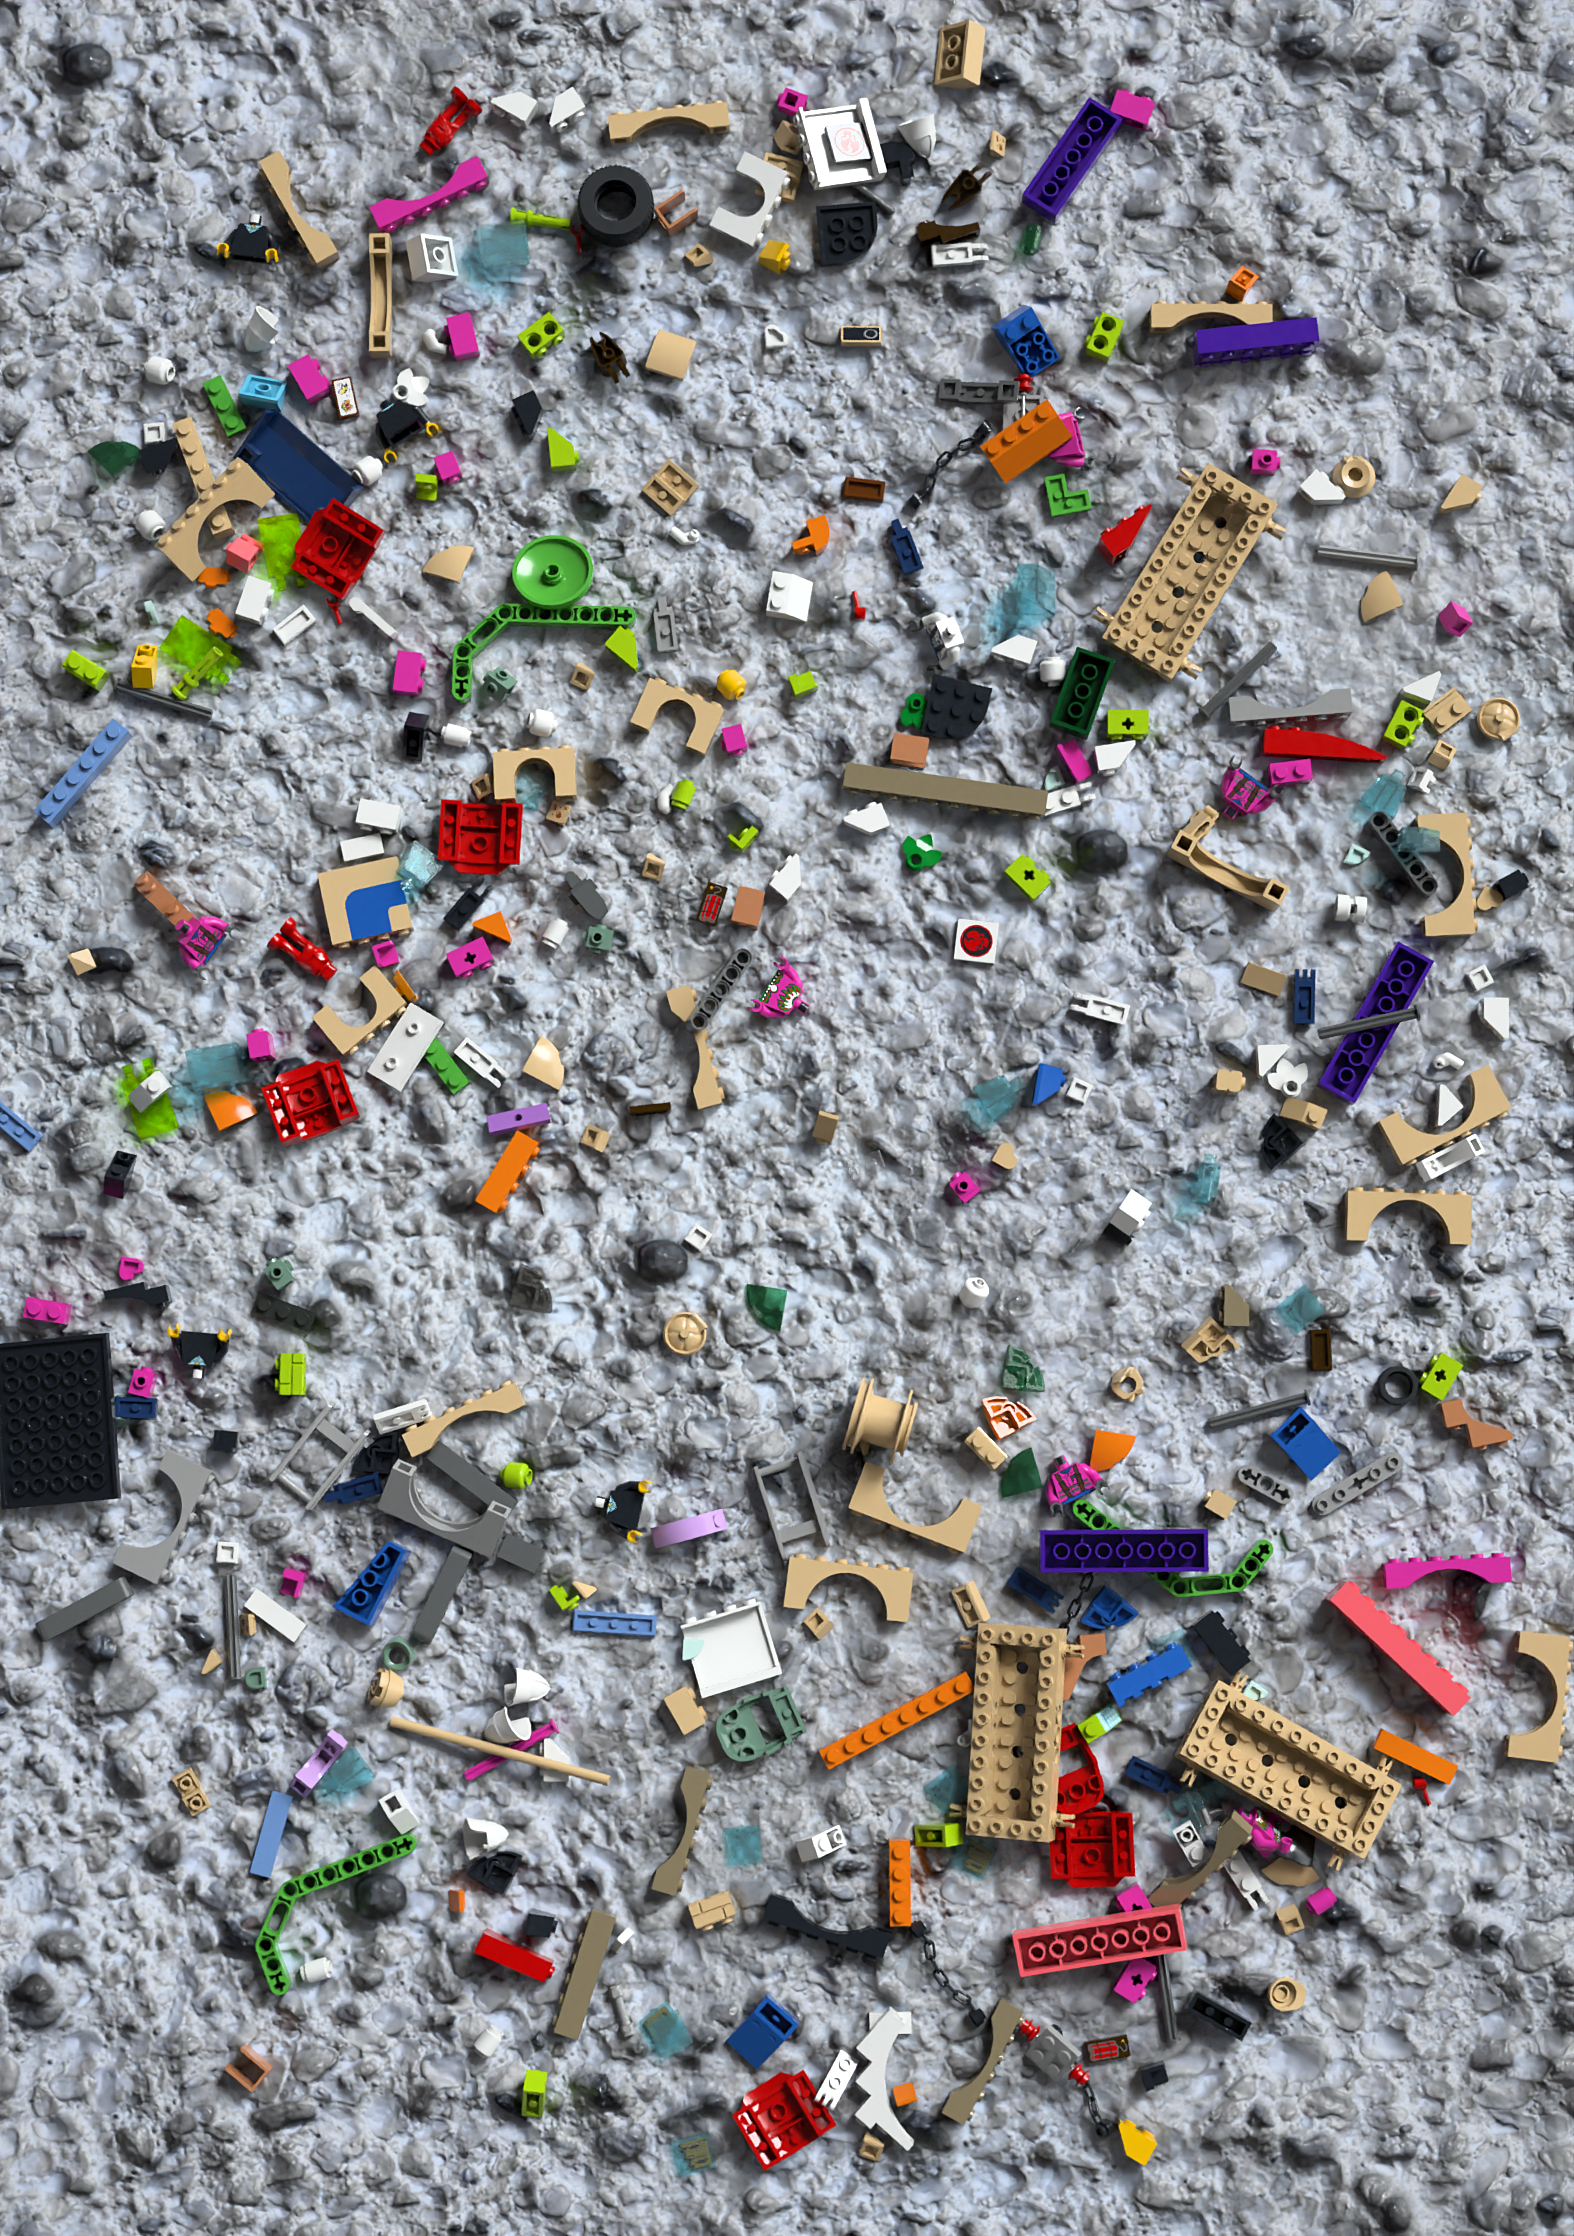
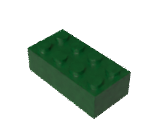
[1049,647,1115,740]

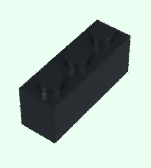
[1191,1610,1251,1676]
[1184,1988,1252,2041]

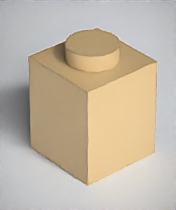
[1202,1489,1237,1519]

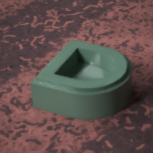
[245,1667,267,1689]

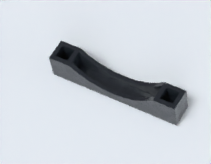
[763,1892,891,1960]

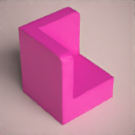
[1438,601,1473,637]
[372,940,400,969]
[280,1568,307,1599]

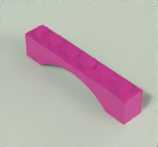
[369,156,489,233]
[1382,1553,1512,1589]

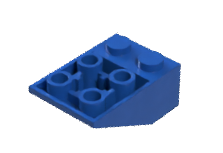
[991,305,1060,378]
[1268,1407,1341,1481]
[726,1993,799,2069]

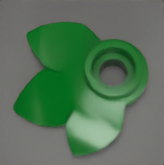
[900,693,927,731]
[903,834,943,871]

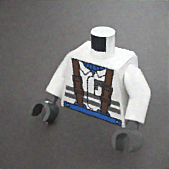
[908,612,964,677]

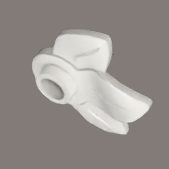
[392,368,429,406]
[1267,1058,1308,1098]

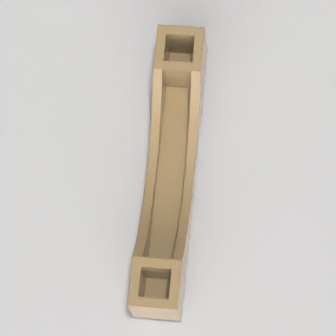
[608,101,730,146]
[258,150,340,269]
[369,233,392,358]
[1150,301,1272,333]
[172,417,236,540]
[666,985,725,1111]
[402,1381,526,1457]

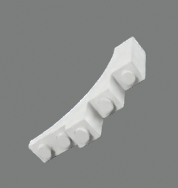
[855,2006,914,2151]

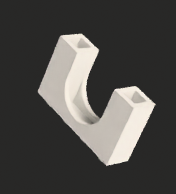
[710,152,791,249]

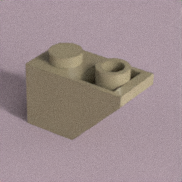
[1218,1284,1249,1327]

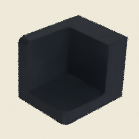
[212,1430,239,1452]
[1139,2060,1169,2091]

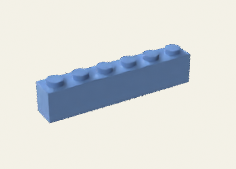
[34,719,133,828]

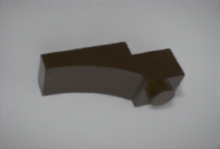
[915,220,980,248]

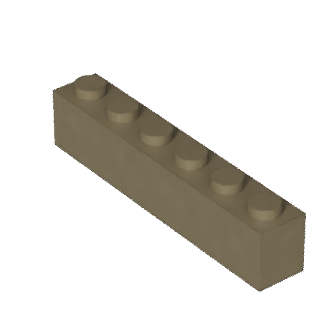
[552,1908,617,2040]

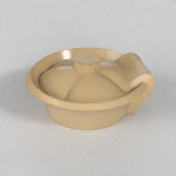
[1333,456,1375,498]
[1477,698,1520,742]
[663,1312,708,1356]

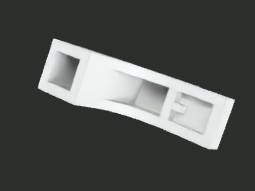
[1416,1134,1485,1182]

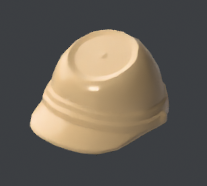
[1267,1976,1306,2012]

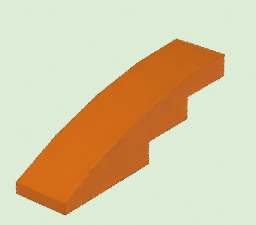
[1372,1729,1458,1785]

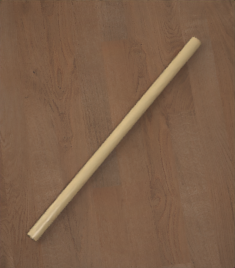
[390,1716,611,1786]

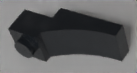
[103,1282,173,1309]

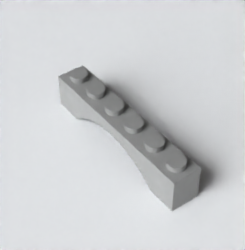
[1227,688,1353,728]

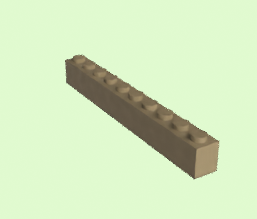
[843,762,1048,821]

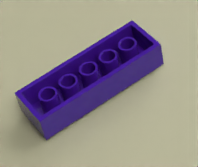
[1021,97,1123,224]
[1192,317,1320,368]

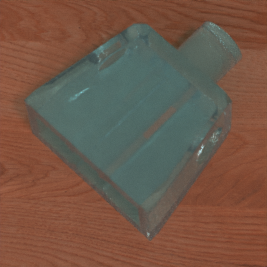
[1359,769,1407,821]
[396,840,446,892]
[972,1075,1025,1122]
[1192,1154,1221,1205]
[323,1745,376,1794]

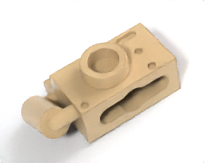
[1182,805,1219,839]

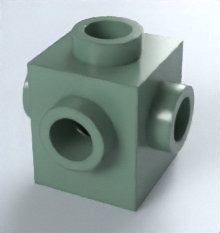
[481,667,518,703]
[583,924,615,955]
[263,1258,297,1291]

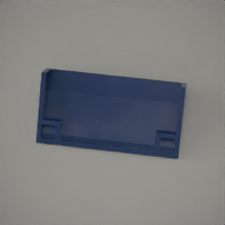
[233,408,364,524]

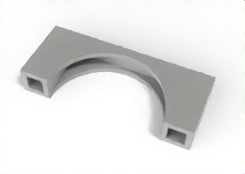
[112,1450,215,1584]
[377,1459,512,1558]

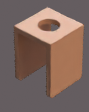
[654,189,698,238]
[890,733,929,769]
[731,886,765,930]
[224,2043,273,2093]

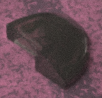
[508,1264,552,1314]

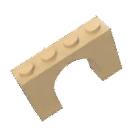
[630,677,725,757]
[493,745,577,805]
[312,965,408,1057]

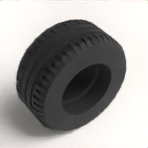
[577,165,654,247]

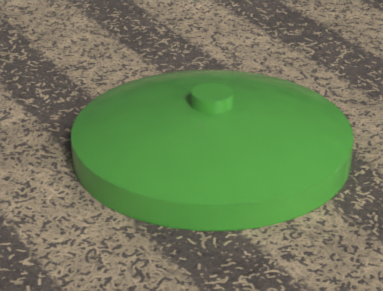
[512,535,594,609]

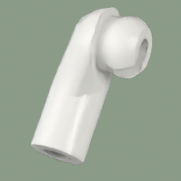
[423,329,448,355]
[669,526,699,545]
[1433,1052,1464,1070]

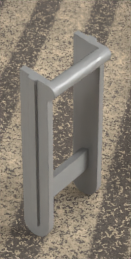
[269,1401,371,1510]
[752,1452,831,1562]

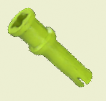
[509,207,571,231]
[171,647,223,700]

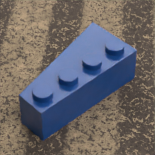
[333,1541,412,1626]
[1106,1642,1192,1707]

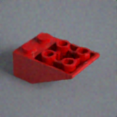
[1097,504,1152,567]

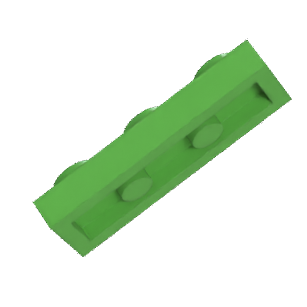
[203,375,247,438]
[424,1036,470,1095]

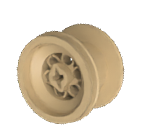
[842,1377,918,1466]

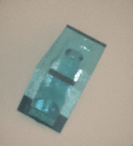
[1398,827,1440,852]

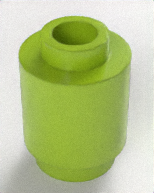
[671,779,697,811]

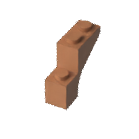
[133,871,196,926]
[1438,1399,1513,1451]
[1063,1633,1107,1701]

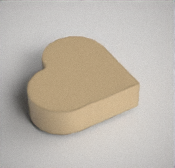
[1476,885,1503,911]
[992,1143,1017,1169]

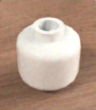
[144,356,175,385]
[352,456,383,486]
[136,510,166,540]
[1040,656,1067,686]
[526,709,557,737]
[959,1278,989,1308]

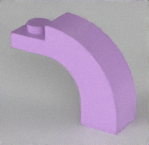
[650,1509,728,1548]
[289,1730,348,1798]

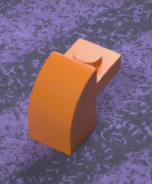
[792,515,830,556]

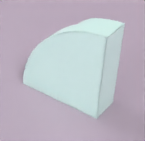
[144,600,159,626]
[1044,765,1065,791]
[1343,844,1371,865]
[683,1639,704,1660]
[1242,1680,1269,1701]

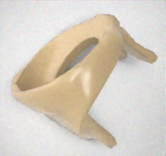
[1111,1367,1145,1403]

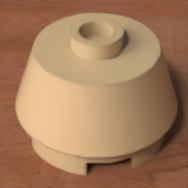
[368,1668,404,1709]

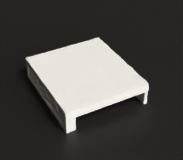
[794,98,887,190]
[681,1598,782,1698]

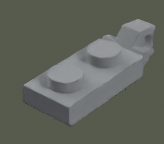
[653,596,678,654]

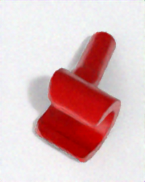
[571,223,584,253]
[852,591,866,619]
[326,595,343,625]
[1413,1777,1431,1806]

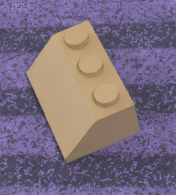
[934,19,986,89]

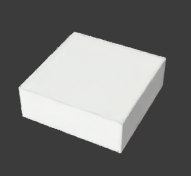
[143,422,166,445]
[1465,964,1494,992]
[1066,1077,1093,1104]
[684,1223,712,1252]
[216,1541,239,1564]

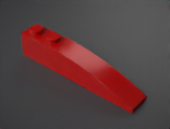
[1261,726,1386,764]

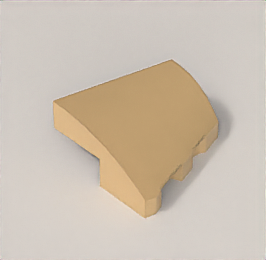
[1181,1316,1240,1363]

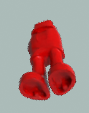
[419,86,483,156]
[267,917,338,982]

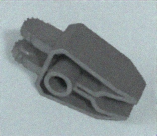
[564,871,608,920]

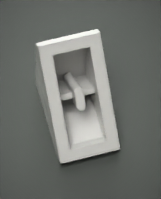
[1400,671,1441,705]
[1255,1044,1289,1079]
[1435,1084,1464,1127]

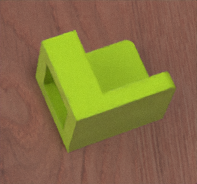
[788,671,818,699]

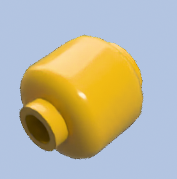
[717,670,746,700]

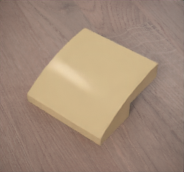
[755,152,804,204]
[645,329,697,381]
[641,459,700,516]

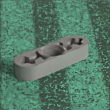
[1237,1465,1294,1504]

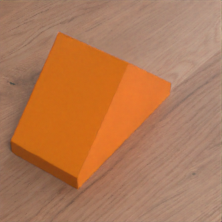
[1225,266,1259,301]
[472,911,512,944]

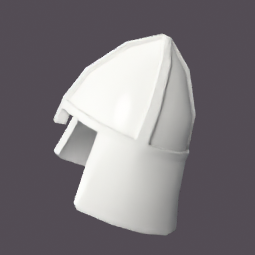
[896,114,936,159]
[244,306,279,352]
[504,1668,550,1706]
[484,1707,531,1744]
[463,1817,509,1860]

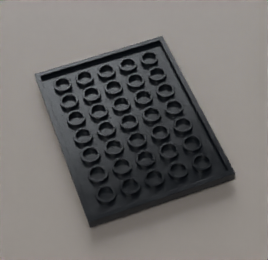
[0,1333,121,1509]

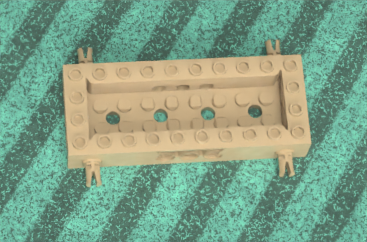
[1091,463,1287,683]
[949,1623,1085,1842]
[1174,1671,1402,1872]

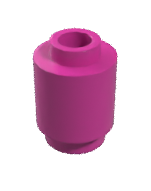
[1305,1886,1337,1916]

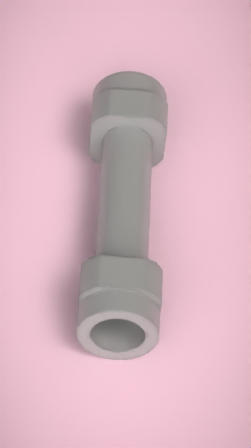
[609,1984,636,2037]

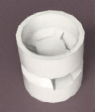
[1334,894,1367,923]

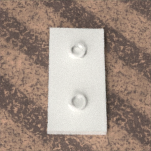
[367,1002,444,1092]

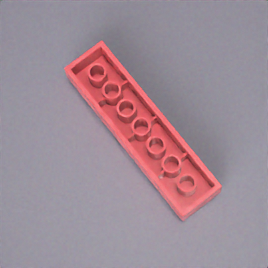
[1324,1580,1471,1716]
[1012,1903,1187,1977]

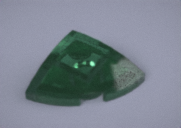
[88,441,141,478]
[747,1284,788,1331]
[1001,1345,1045,1392]
[1001,1448,1043,1498]

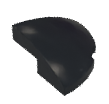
[1261,1113,1305,1171]
[353,1432,399,1475]
[1271,1825,1315,1867]
[466,1851,523,1896]

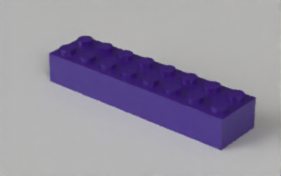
[1316,941,1434,1106]
[1039,1529,1209,1573]

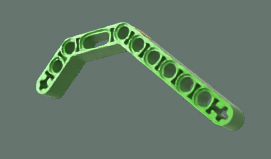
[452,603,636,704]
[1071,1499,1274,1597]
[255,1833,418,1995]

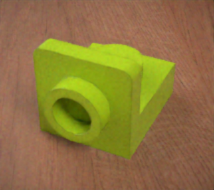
[415,473,439,501]
[727,826,759,853]
[549,1585,580,1611]

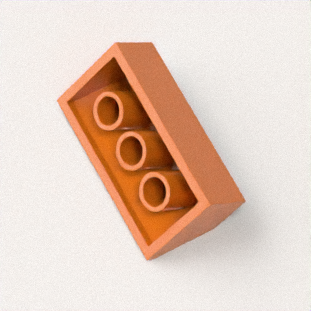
[980,399,1073,484]

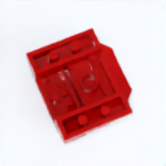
[291,498,386,600]
[438,799,523,875]
[261,1059,360,1146]
[1050,1811,1136,1888]
[732,2069,837,2171]

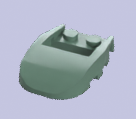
[716,1686,807,1762]

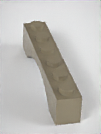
[651,1765,713,1896]
[1148,1810,1253,1908]
[941,1997,1025,2125]

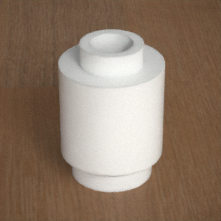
[441,723,472,748]
[542,918,569,949]
[300,1957,333,1983]
[474,2025,504,2058]

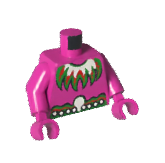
[747,955,810,1019]
[1237,1806,1292,1858]

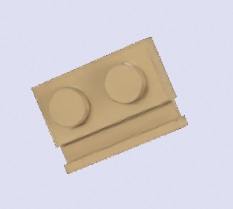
[1423,687,1472,735]

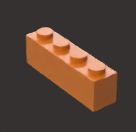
[475,1130,540,1214]
[889,1838,911,1926]

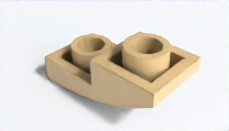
[172,1767,211,1816]

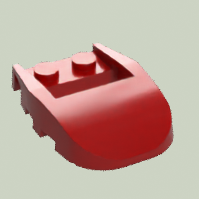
[1057,1723,1104,1815]

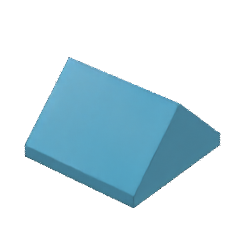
[238,374,288,412]

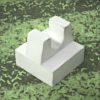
[1407,767,1436,793]

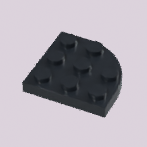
[816,201,878,267]
[920,674,993,740]

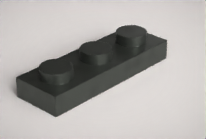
[251,1292,317,1332]

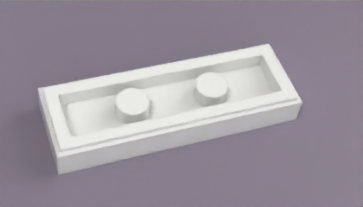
[244,1588,307,1642]

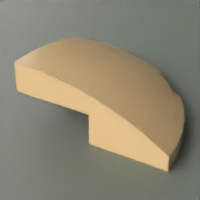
[422,545,475,584]
[1361,571,1404,623]
[522,1036,564,1091]
[1261,1857,1320,1887]

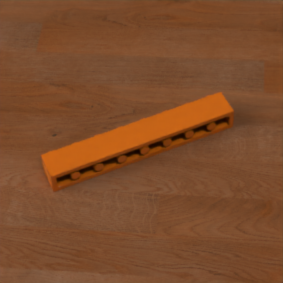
[819,1671,975,1769]

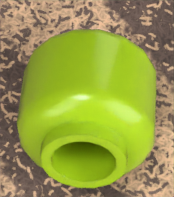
[500,1462,532,1490]

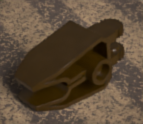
[941,161,992,211]
[590,332,630,384]

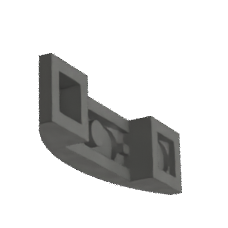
[938,379,1020,405]

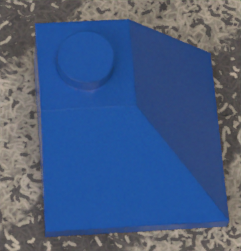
[1031,1063,1066,1108]

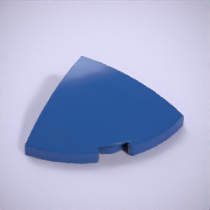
[1080,1585,1139,1629]

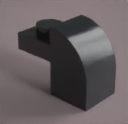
[880,141,915,186]

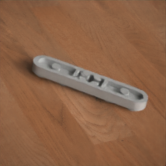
[1311,1452,1404,1515]

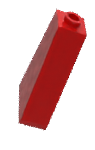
[474,1928,556,1982]

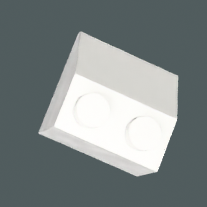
[406,234,458,282]
[766,571,813,622]

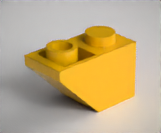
[758,240,791,275]
[131,644,158,688]
[1117,2119,1157,2166]

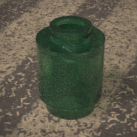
[1019,224,1043,256]

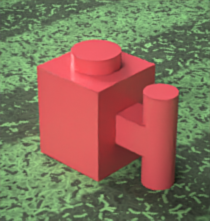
[225,533,265,574]

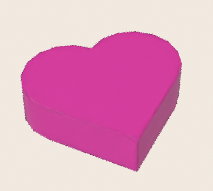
[119,1256,145,1281]

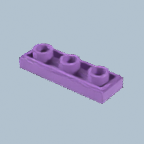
[487,1103,551,1136]

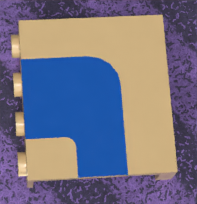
[317,856,414,950]

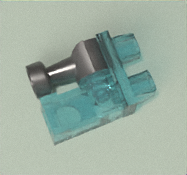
[1171,1779,1233,1830]

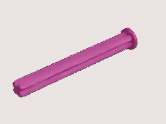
[464,1718,560,1781]

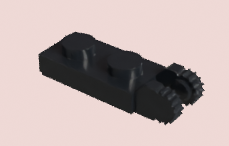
[443,877,494,932]

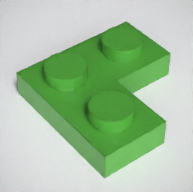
[1044,474,1092,518]

